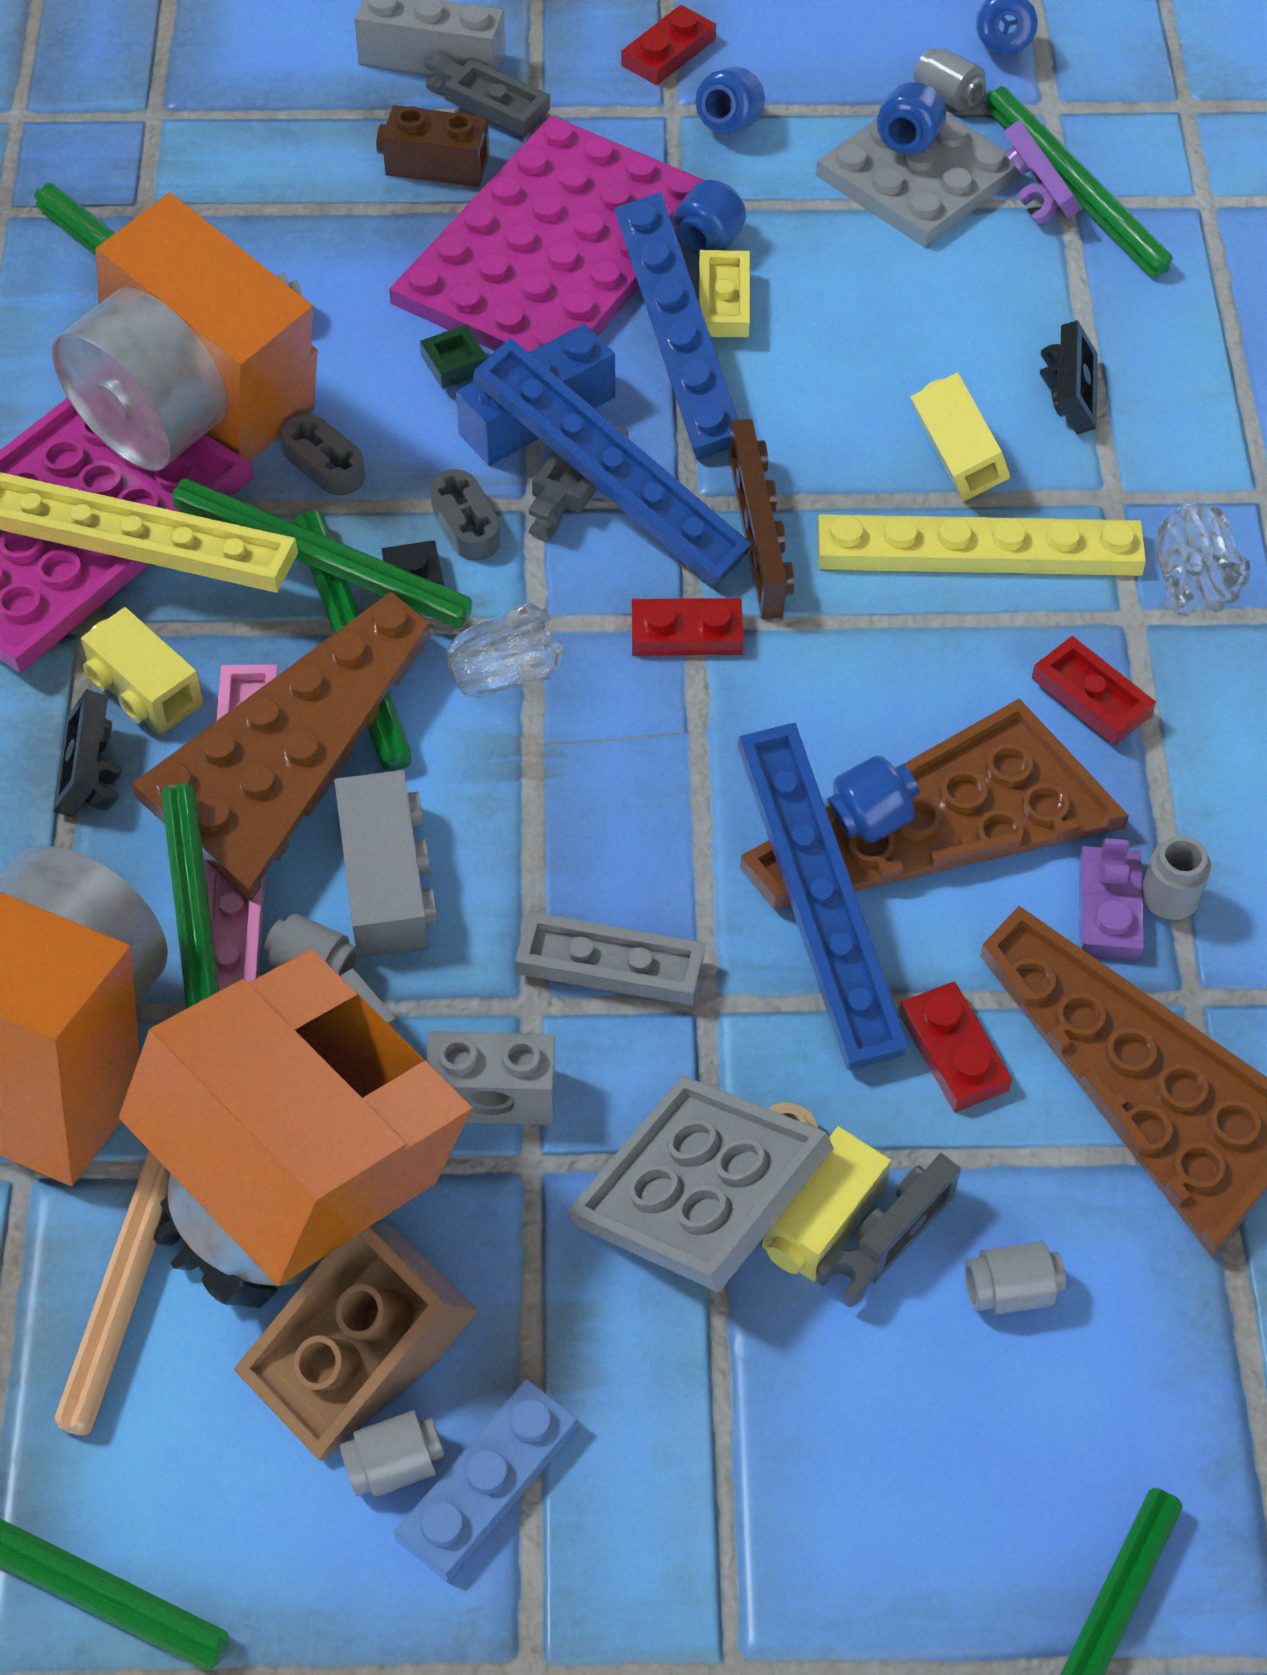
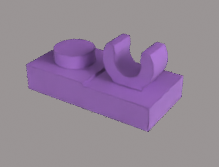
[1004,119,1082,225]
[1079,838,1144,961]

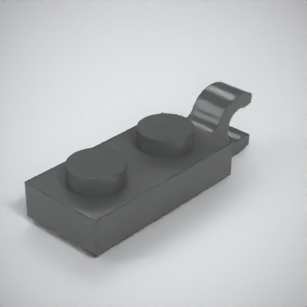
[425,53,550,137]
[529,424,628,541]
[817,1153,961,1308]

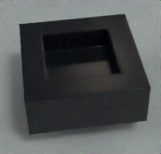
[381,540,444,586]

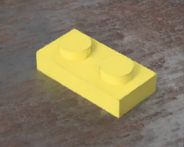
[699,250,750,338]

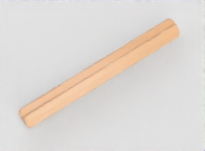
[54,1151,171,1436]

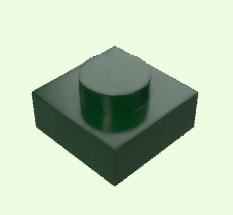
[420,324,488,389]

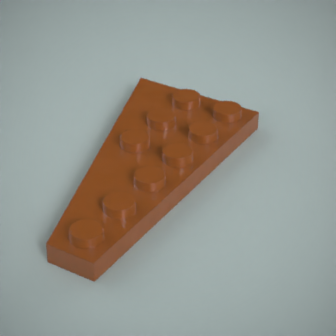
[132,592,430,902]
[740,698,1129,910]
[980,906,1267,1258]

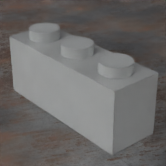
[354,0,506,76]
[334,770,438,958]

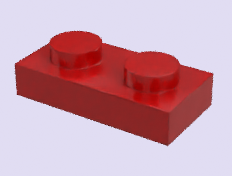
[621,4,716,86]
[632,598,743,656]
[1031,635,1156,746]
[898,981,1012,1113]

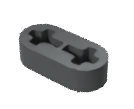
[281,414,365,496]
[430,469,500,561]

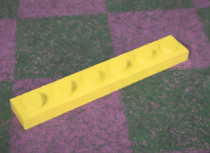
[0,472,298,593]
[817,514,1146,576]

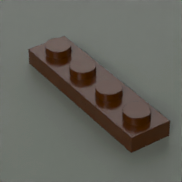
[728,419,794,619]

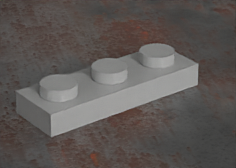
[515,911,705,1006]

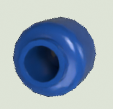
[975,0,1038,55]
[695,67,765,134]
[877,82,946,155]
[673,180,747,254]
[827,756,920,843]

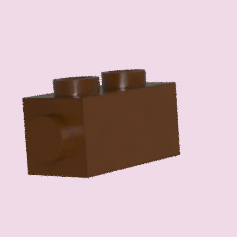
[376,105,490,187]

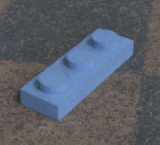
[394,1379,578,1583]

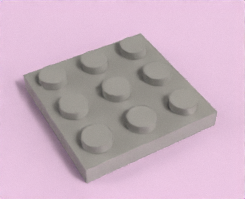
[816,113,1020,248]
[567,1075,834,1293]

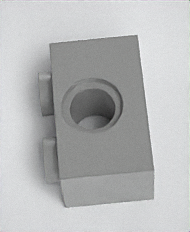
[426,1031,556,1125]

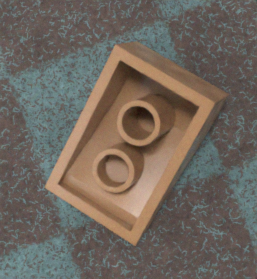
[233,1222,479,1460]

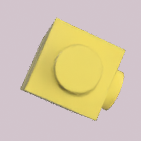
[910,372,1011,502]
[81,607,204,736]
[762,1126,891,1282]

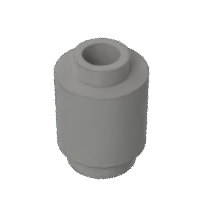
[914,48,986,112]
[1142,836,1211,920]
[264,913,359,976]
[964,1241,1066,1316]
[339,1409,445,1497]

